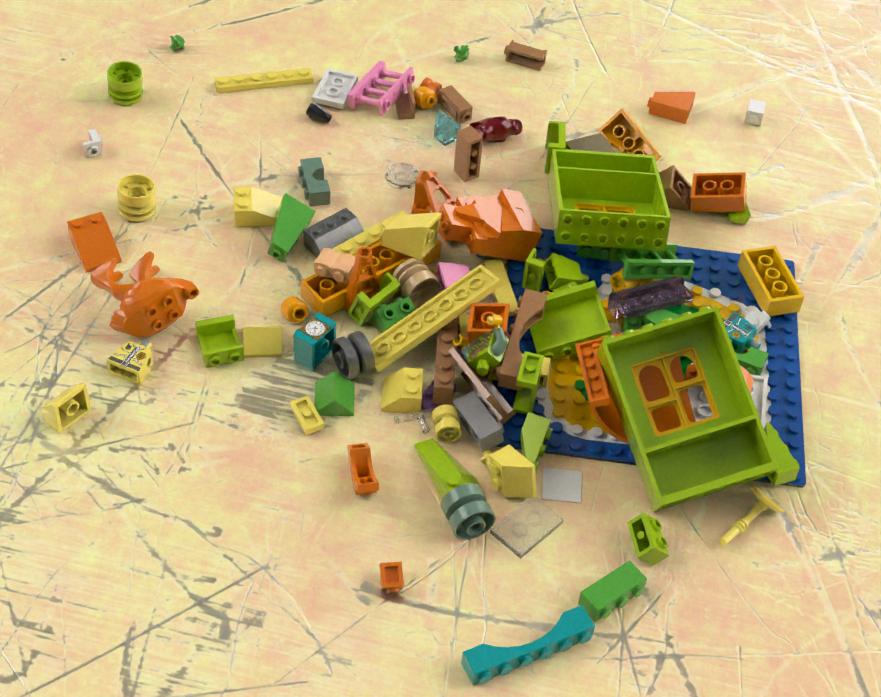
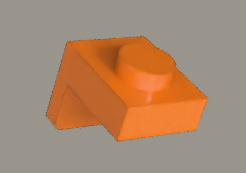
[379,561,405,594]

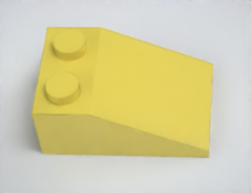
[233,187,283,227]

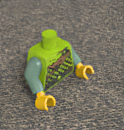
[453,314,509,376]

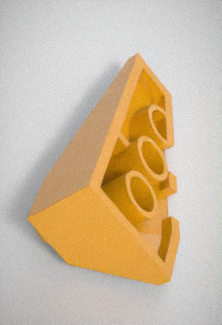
[597,108,661,161]

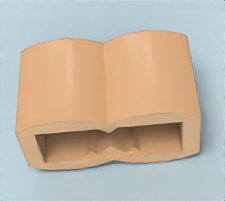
[314,248,356,283]

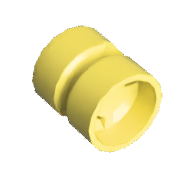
[432,405,461,443]

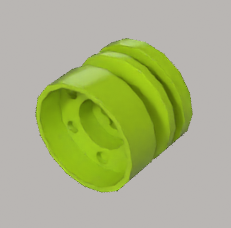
[107,61,143,106]

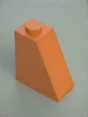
[647,92,696,124]

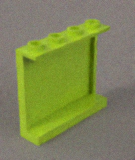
[530,281,613,362]

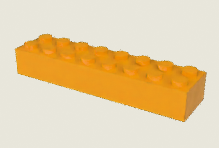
[301,239,441,317]

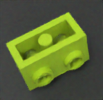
[627,513,669,566]

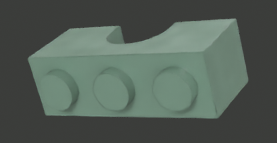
[298,157,330,207]

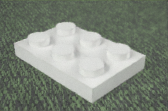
[312,69,358,109]

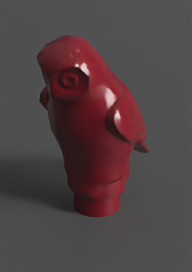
[470,116,523,142]

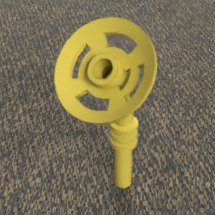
[719,484,784,546]

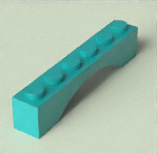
[461,605,595,685]

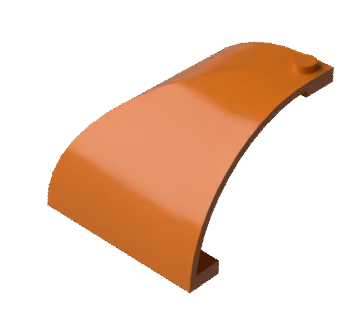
[575,329,696,444]

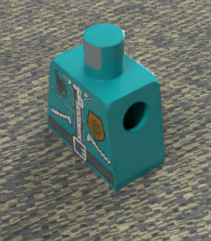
[724,311,761,354]

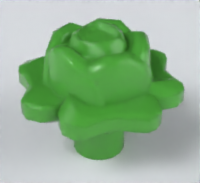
[170,35,185,51]
[454,45,470,61]

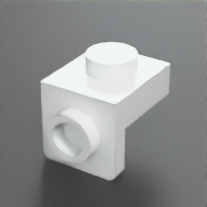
[83,129,103,158]
[744,307,772,334]

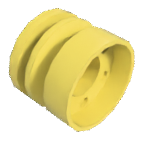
[117,174,156,221]

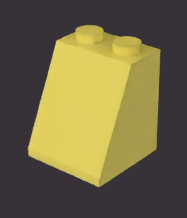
[380,212,442,260]

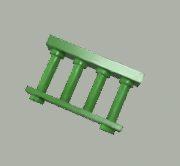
[608,244,695,279]

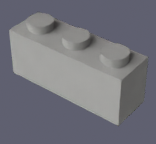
[453,391,504,452]

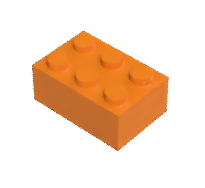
[691,172,747,212]

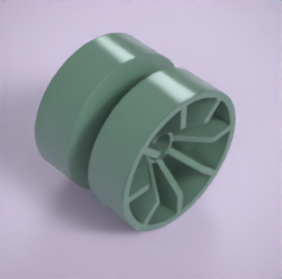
[441,483,496,540]

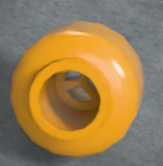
[413,86,436,110]
[281,296,308,324]

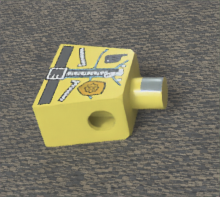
[107,340,153,386]

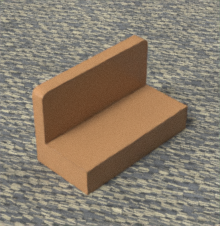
[395,83,415,120]

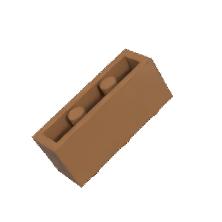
[454,126,483,182]

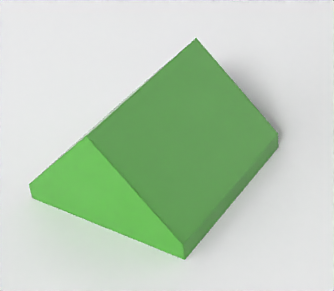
[314,371,354,416]

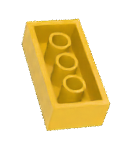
[738,246,805,316]

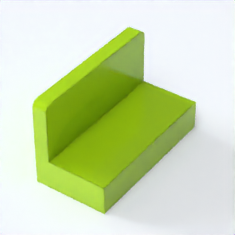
[522,248,545,292]

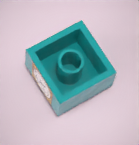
[293,312,336,371]

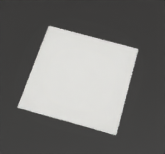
[542,468,582,503]

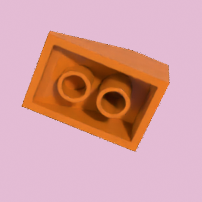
[66,212,122,273]

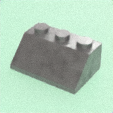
[303,208,364,257]

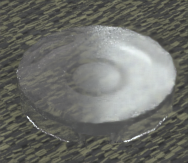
[385,162,419,189]

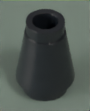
[306,103,332,124]

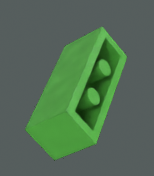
[578,560,647,622]

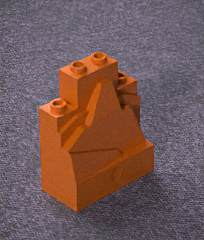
[438,189,542,262]

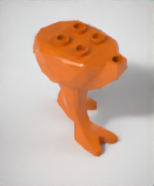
[90,251,199,337]

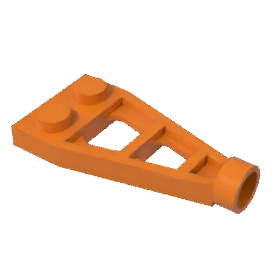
[419,170,456,243]
[345,247,380,313]

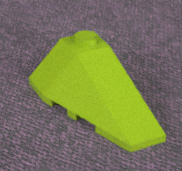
[414,438,484,499]

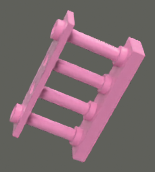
[347,61,415,116]

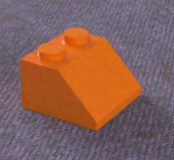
[467,303,510,343]

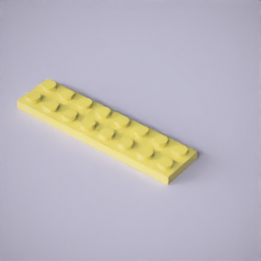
[369,264,502,372]

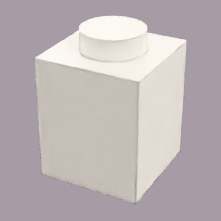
[744,99,766,126]

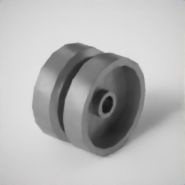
[331,331,375,380]

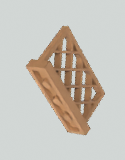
[448,347,516,425]

